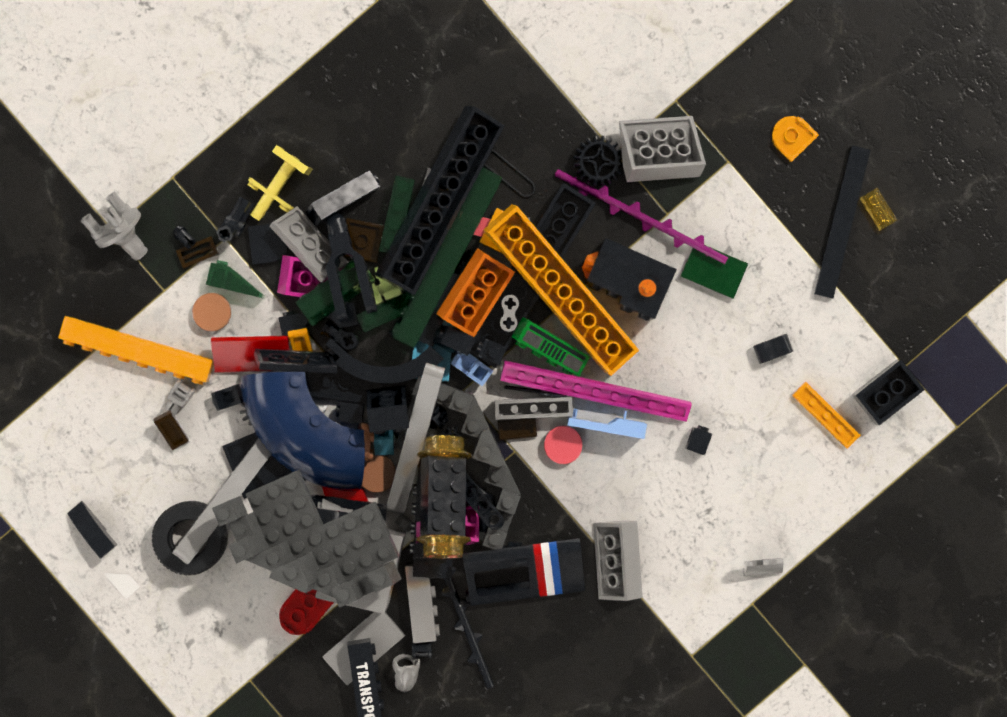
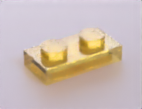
[860,188,897,230]

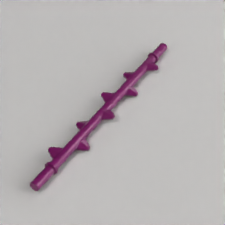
[555,169,728,264]

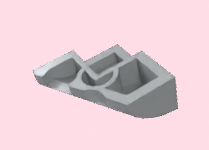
[743,558,783,576]

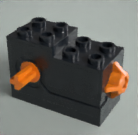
[582,238,677,321]

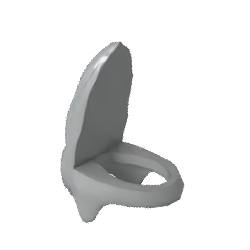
[392,654,420,693]

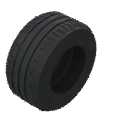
[152,501,228,576]

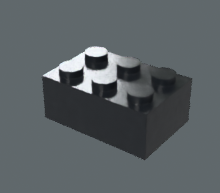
[852,359,925,426]

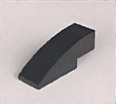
[67,501,118,559]

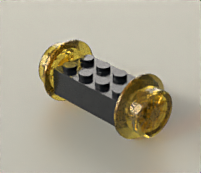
[416,435,472,559]

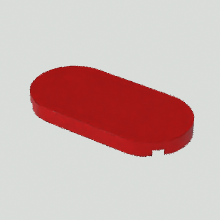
[279,589,334,635]

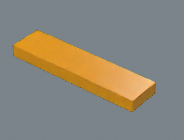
[792,382,861,449]

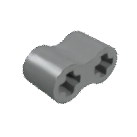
[500,295,519,332]

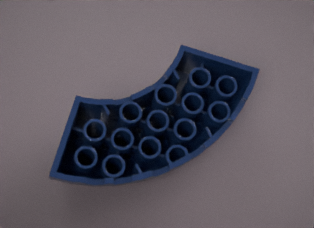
[240,372,365,492]

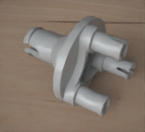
[81,192,148,261]

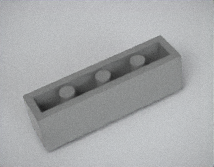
[495,396,573,420]
[405,564,440,643]

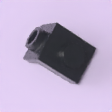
[211,384,243,411]

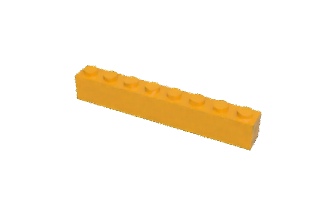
[58,316,214,385]

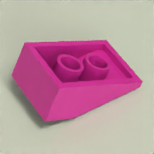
[277,255,344,301]

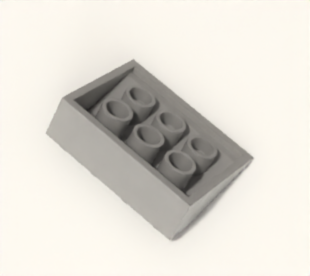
[619,116,706,182]

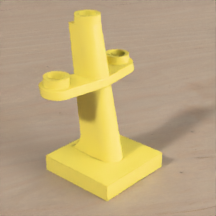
[247,145,313,221]

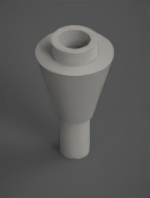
[317,499,353,513]

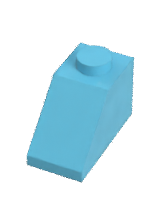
[374,430,394,455]

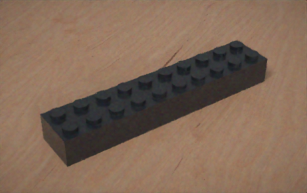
[375,106,505,295]
[470,183,596,368]

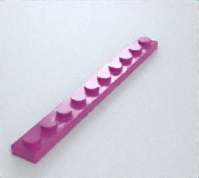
[500,361,692,422]

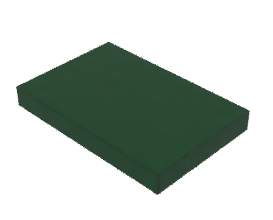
[680,245,748,299]

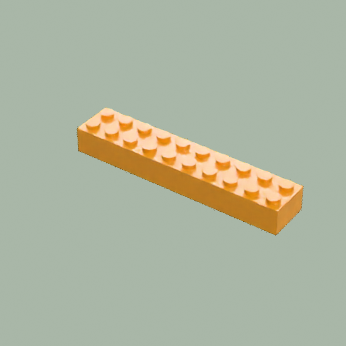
[483,204,639,376]

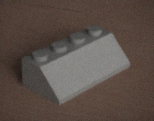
[593,521,643,601]

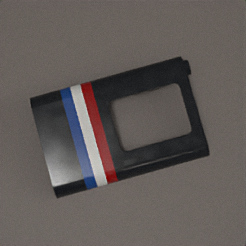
[463,538,585,606]

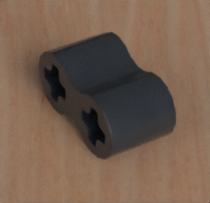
[753,333,793,364]

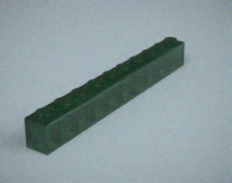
[392,168,503,350]

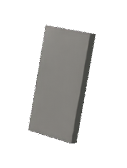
[270,206,348,283]
[322,612,405,685]

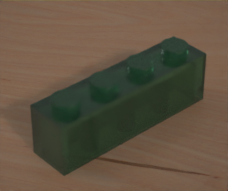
[379,176,416,253]
[295,260,375,326]

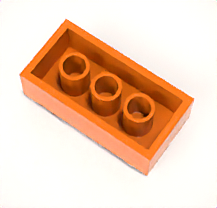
[436,248,515,337]

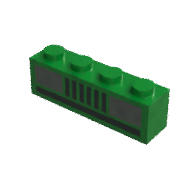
[511,317,590,377]

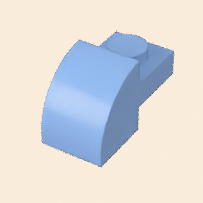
[450,353,493,386]

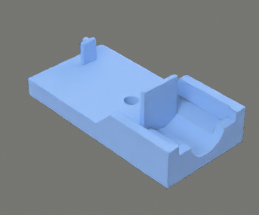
[567,408,647,439]

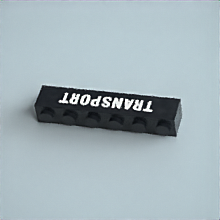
[347,638,385,717]

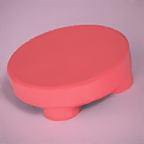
[544,426,582,464]

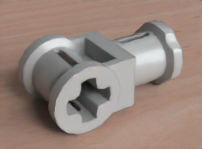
[160,379,196,418]

